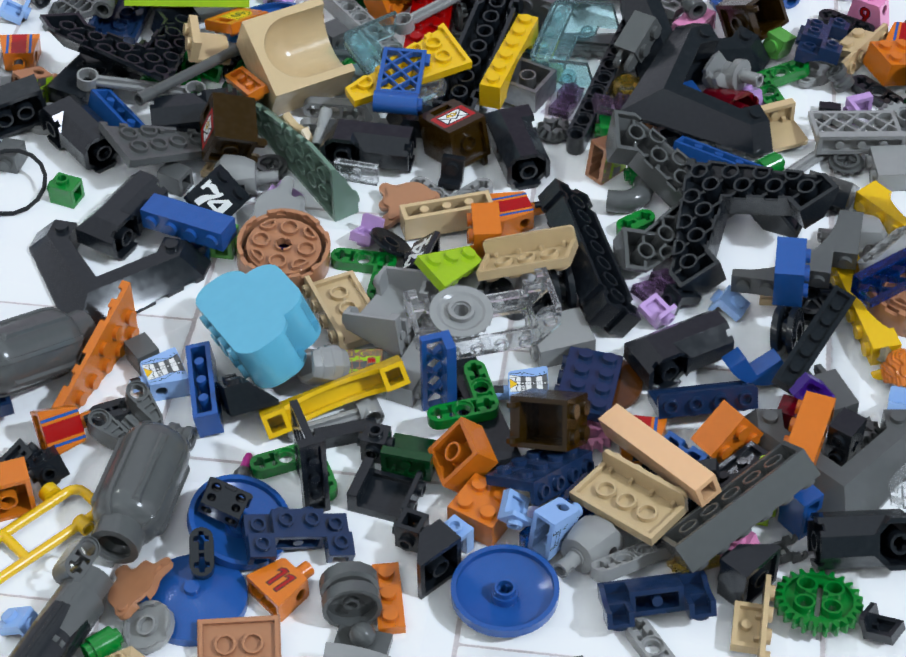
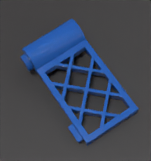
[372,47,431,116]

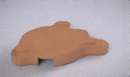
[379,182,440,230]
[108,557,174,620]

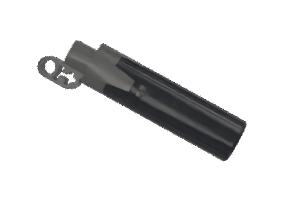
[8,535,113,657]

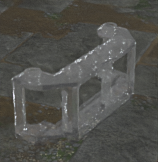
[403,267,562,361]

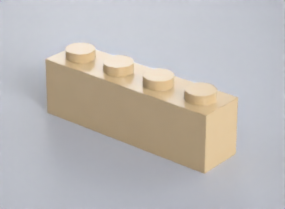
[399,190,493,241]

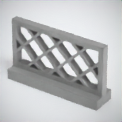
[807,110,906,155]

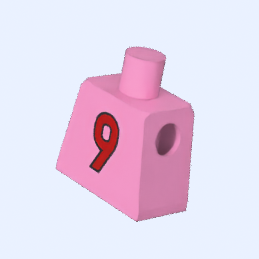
[847,0,889,30]

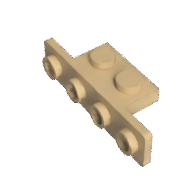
[839,23,889,75]
[729,574,776,657]

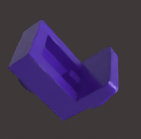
[789,372,835,400]

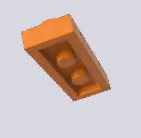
[224,66,269,101]
[372,562,406,634]

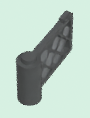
[42,0,118,32]

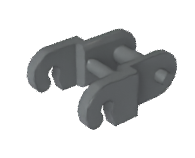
[771,534,809,565]

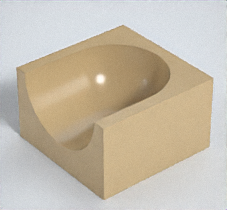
[236,0,355,115]

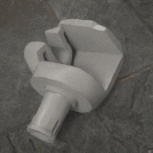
[702,51,764,90]
[213,154,280,195]
[817,214,888,258]
[293,344,350,386]
[553,515,624,578]

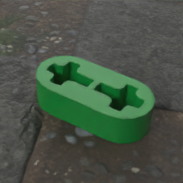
[616,209,655,235]

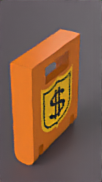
[204,7,269,36]

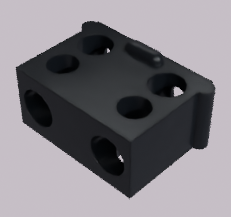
[197,477,253,528]

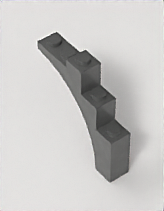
[731,210,864,307]

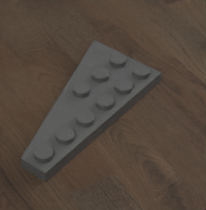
[98,121,202,168]

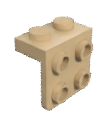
[183,15,231,65]
[760,98,808,152]

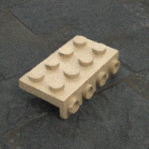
[476,225,579,282]
[301,270,371,350]
[569,449,689,546]

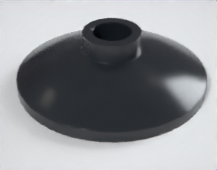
[370,227,411,258]

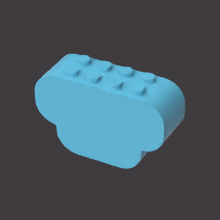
[196,264,321,388]

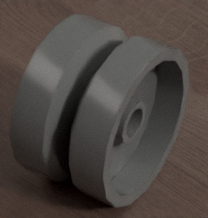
[319,561,382,628]

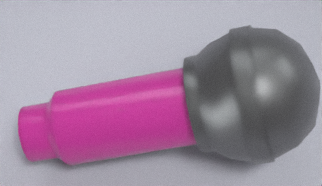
[233,452,253,477]

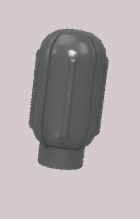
[0,307,96,398]
[90,420,190,564]

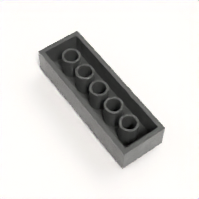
[660,441,821,573]

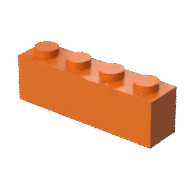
[783,390,836,466]

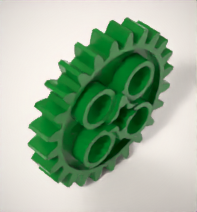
[774,568,864,638]

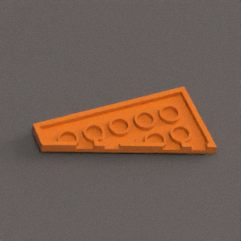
[51,280,139,410]

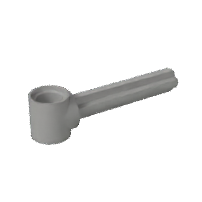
[286,395,385,442]

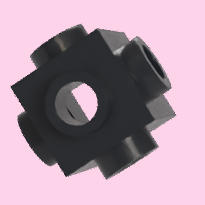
[357,422,395,464]
[27,445,70,487]
[392,507,429,553]

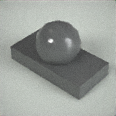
[334,621,393,655]

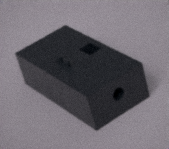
[46,53,127,105]

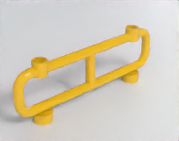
[0,482,94,585]

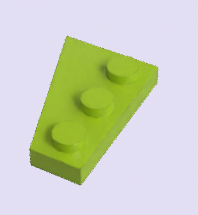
[414,246,482,291]

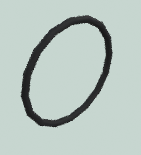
[0,149,47,216]

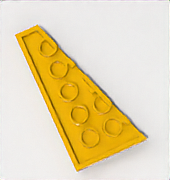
[345,23,472,108]

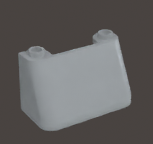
[342,266,439,357]

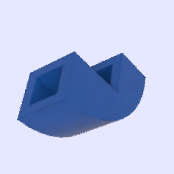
[721,347,784,386]

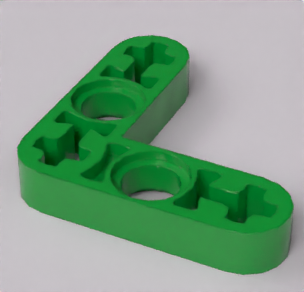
[752,60,810,104]
[331,248,397,300]
[427,360,499,430]
[250,444,338,501]

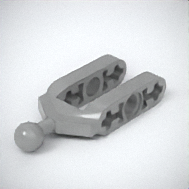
[300,96,388,136]

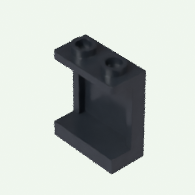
[346,456,426,522]

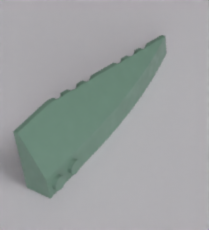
[228,84,360,222]

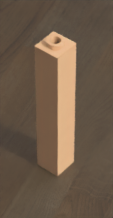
[598,404,722,508]

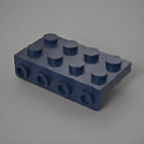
[88,0,154,45]
[554,346,624,422]
[647,380,758,419]
[486,448,594,506]

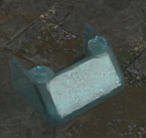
[530,0,619,88]
[343,11,438,97]

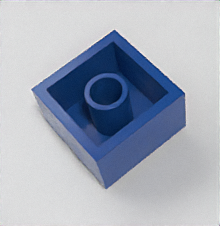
[772,236,811,307]

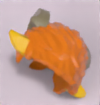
[871,346,906,387]

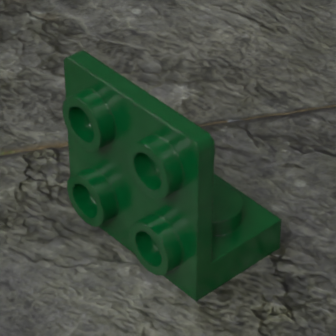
[380,433,436,482]

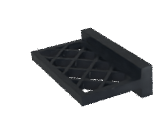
[289,399,331,512]

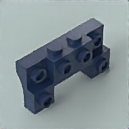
[794,17,850,65]
[240,506,356,565]
[597,569,717,631]

